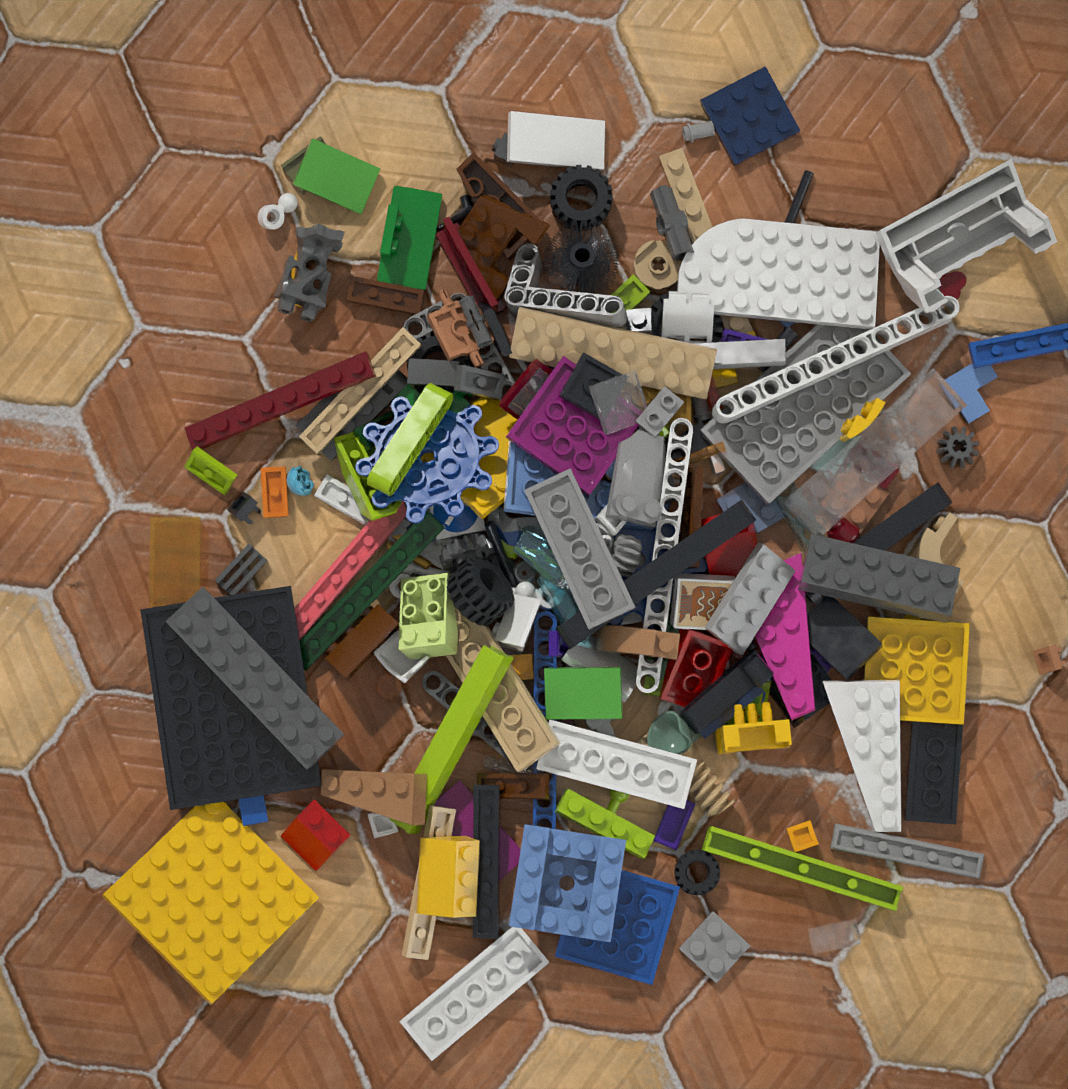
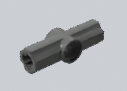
[650,185,694,261]

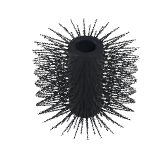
[543,219,620,295]

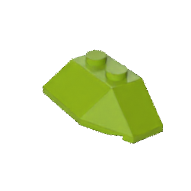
[334,432,402,521]

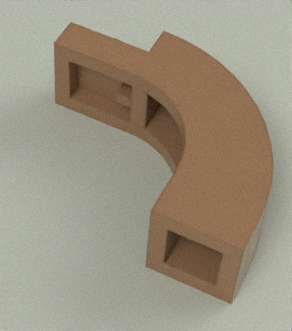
[595,625,680,660]

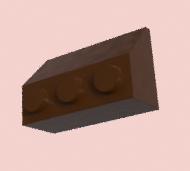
[325,604,399,681]

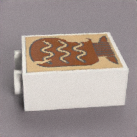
[670,573,735,630]

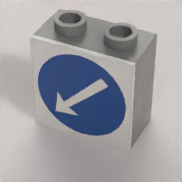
[427,499,486,548]

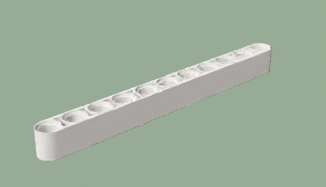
[712,296,960,424]
[636,418,693,693]

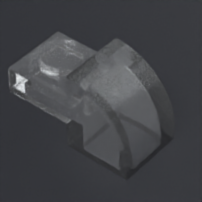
[807,918,862,954]

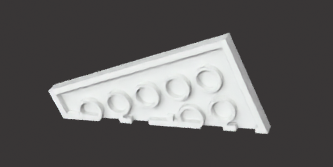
[823,680,901,832]

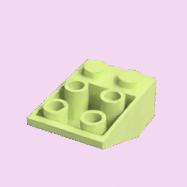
[398,573,458,660]

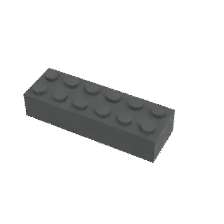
[798,534,960,623]

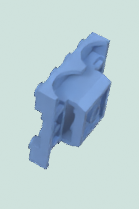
[509,824,626,942]

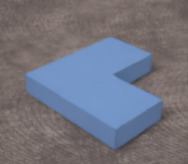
[941,364,998,424]

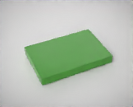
[292,138,380,214]
[544,667,623,719]

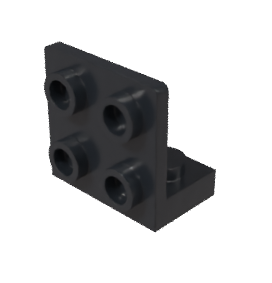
[769,654,832,728]

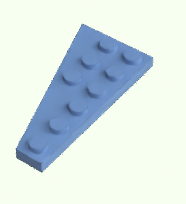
[504,440,654,531]

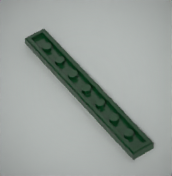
[300,510,446,671]

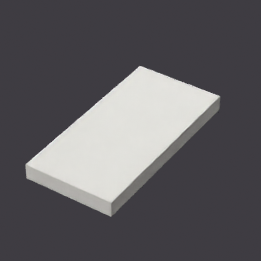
[507,111,605,171]

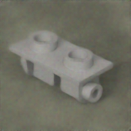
[635,386,684,437]

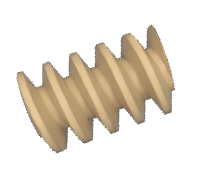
[689,761,736,817]

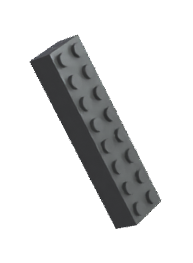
[166,587,345,770]

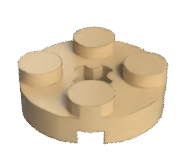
[633,240,683,291]

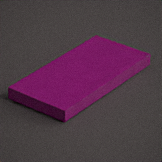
[434,780,521,880]

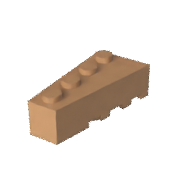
[321,770,427,825]

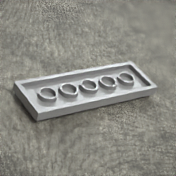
[524,468,636,630]

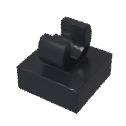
[227,491,261,524]

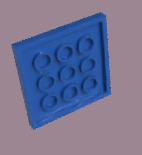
[554,860,680,985]

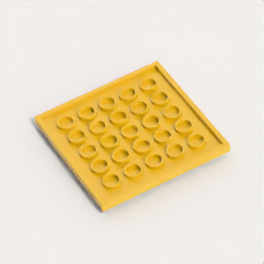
[102,802,319,1005]

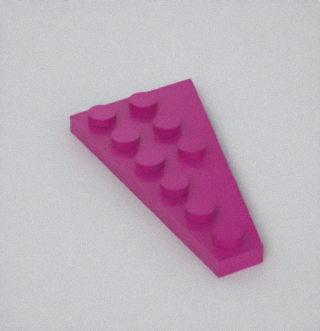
[755,553,815,720]

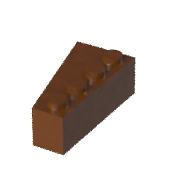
[456,152,541,260]

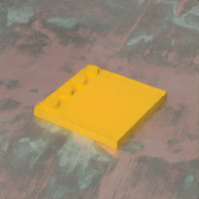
[421,397,517,519]
[864,617,970,725]

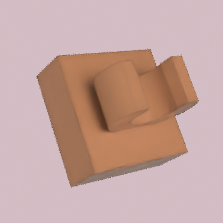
[1033,644,1066,675]

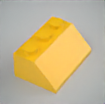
[417,836,480,918]

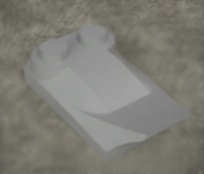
[605,430,667,528]

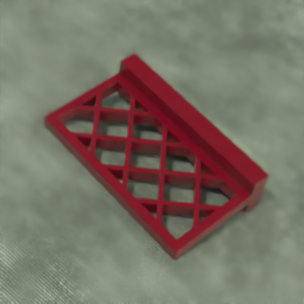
[436,216,506,315]

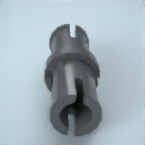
[459,296,493,348]

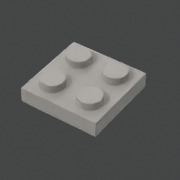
[678,911,750,983]

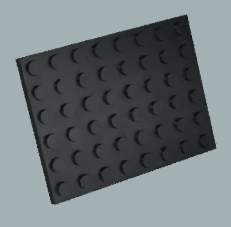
[140,586,321,810]

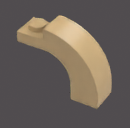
[916,512,964,595]

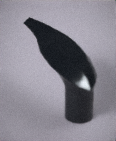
[436,195,474,231]

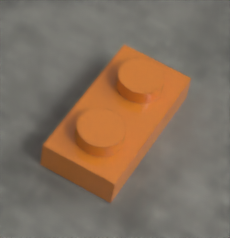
[261,466,289,519]

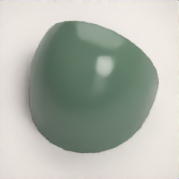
[647,711,692,755]

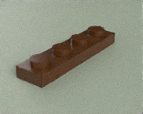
[678,466,704,570]

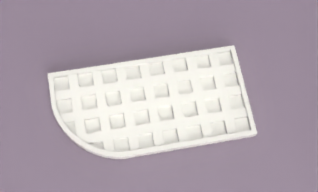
[677,219,880,330]

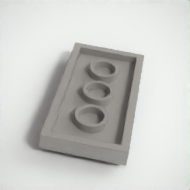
[705,543,796,656]

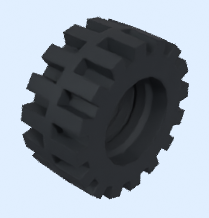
[674,850,720,895]

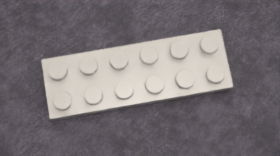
[536,720,697,809]
[399,927,549,1061]

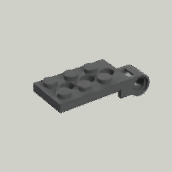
[296,370,407,461]

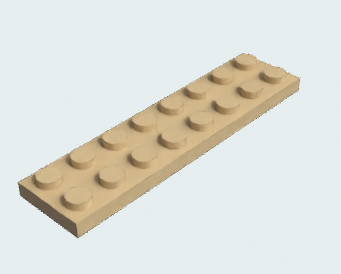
[509,307,717,399]
[446,606,561,772]

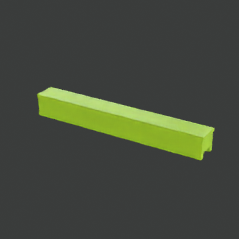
[389,645,514,834]
[702,826,903,911]

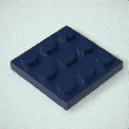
[700,66,800,166]

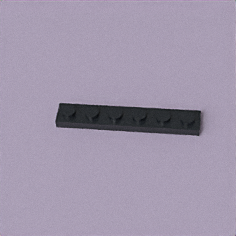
[473,784,500,938]

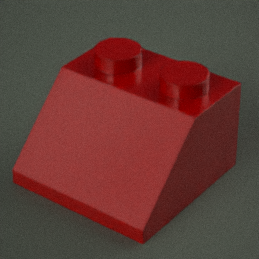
[280,799,352,871]

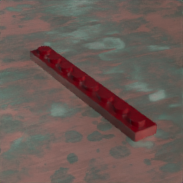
[185,351,376,451]

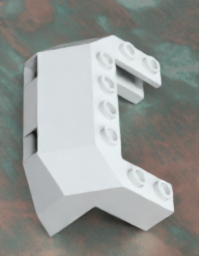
[875,159,1057,313]

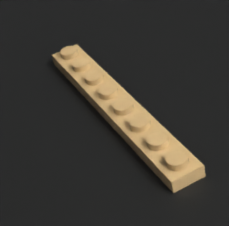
[659,148,752,334]

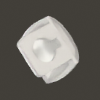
[374,630,429,683]

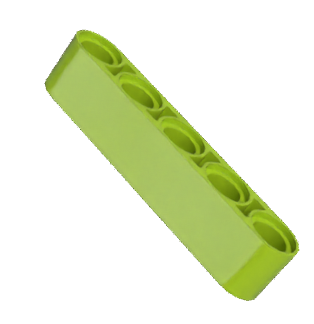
[367,383,453,496]

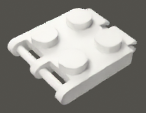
[661,291,714,344]

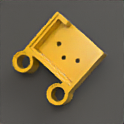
[715,702,792,754]

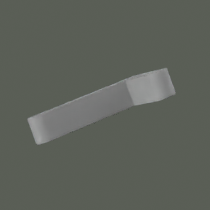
[505,244,627,328]
[404,293,518,401]

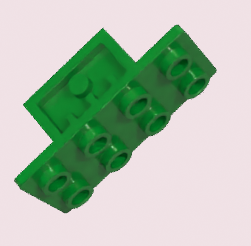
[377,186,442,290]

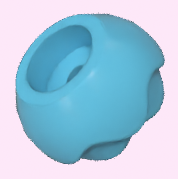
[286,466,314,496]

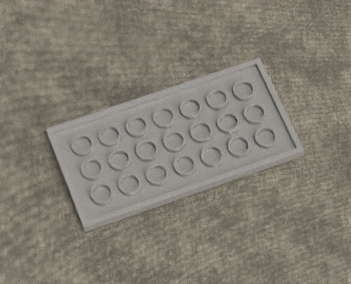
[699,324,911,506]

